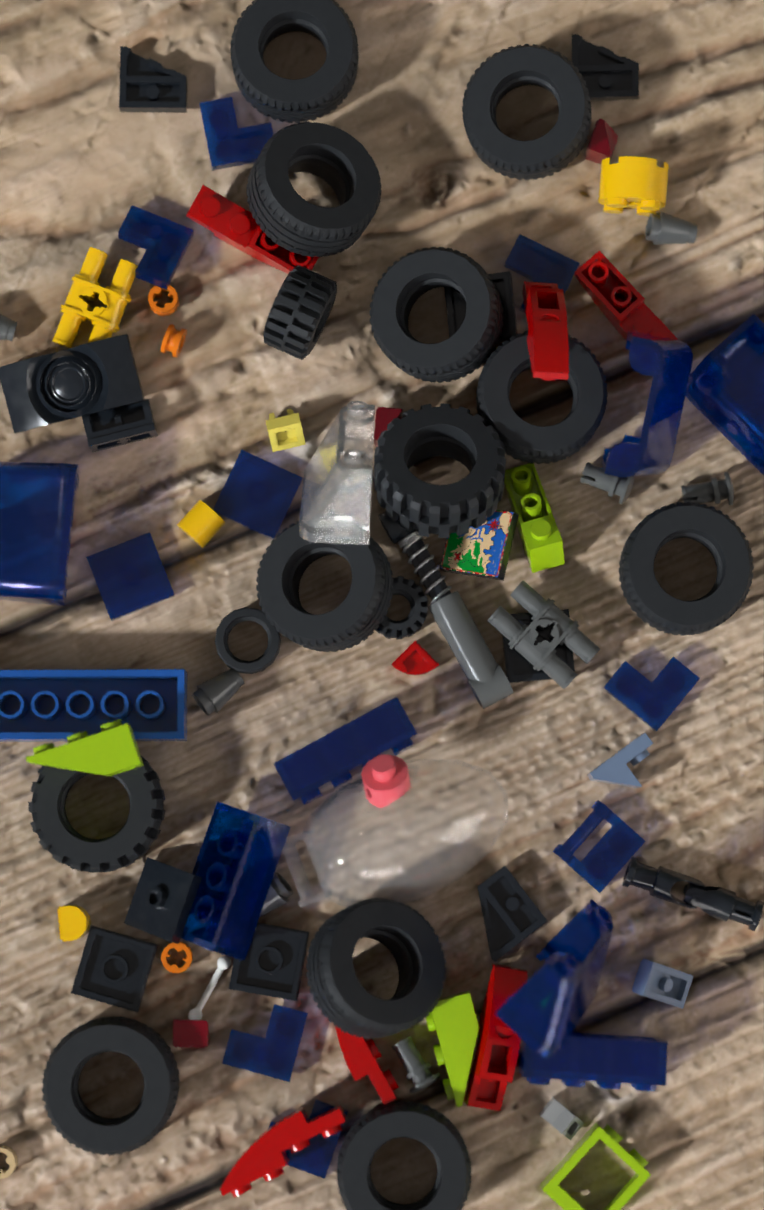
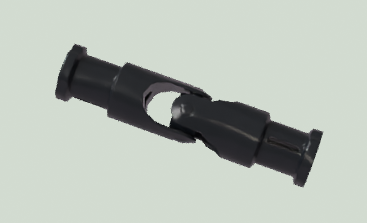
[622,857,764,931]

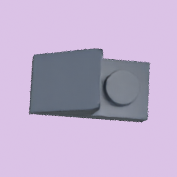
[587,733,654,788]
[632,959,693,1009]

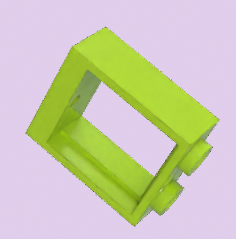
[540,1122,651,1210]

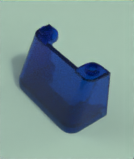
[683,314,764,475]
[601,331,693,477]
[0,461,80,606]
[495,899,614,1057]

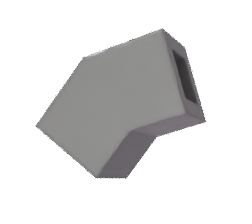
[539,1097,584,1140]

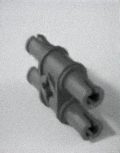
[487,580,600,689]

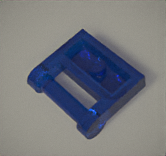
[553,800,645,893]

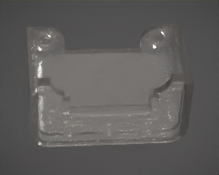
[299,401,375,545]

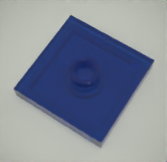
[213,450,303,539]
[86,532,175,621]

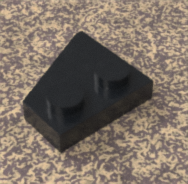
[572,34,639,101]
[119,46,188,113]
[477,866,547,962]

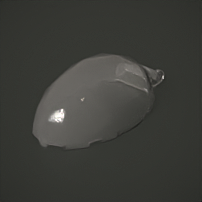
[276,759,508,908]

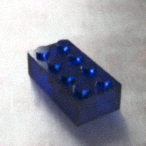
[274,697,417,805]
[181,802,290,960]
[519,1029,668,1092]

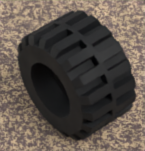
[264,265,337,360]

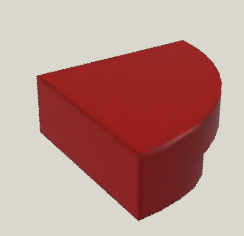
[391,640,439,675]

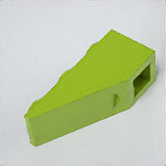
[504,462,565,573]
[26,720,144,777]
[426,991,479,1107]

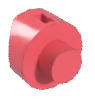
[361,754,411,808]

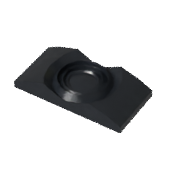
[0,334,145,434]

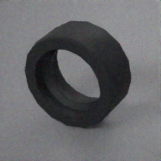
[215,607,281,674]

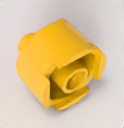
[598,156,669,216]

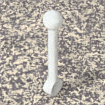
[188,956,231,1020]

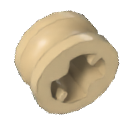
[0,1145,18,1179]

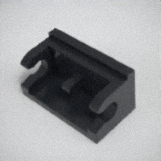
[82,399,158,452]

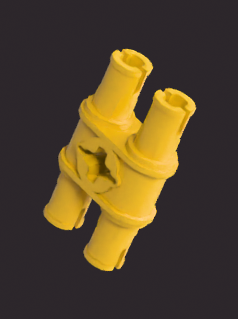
[52,247,139,348]

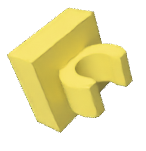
[265,409,306,452]

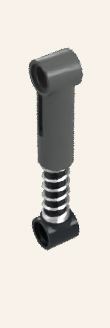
[378,511,514,709]

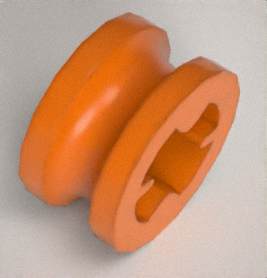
[148,283,179,316]
[160,324,187,358]
[161,941,193,973]

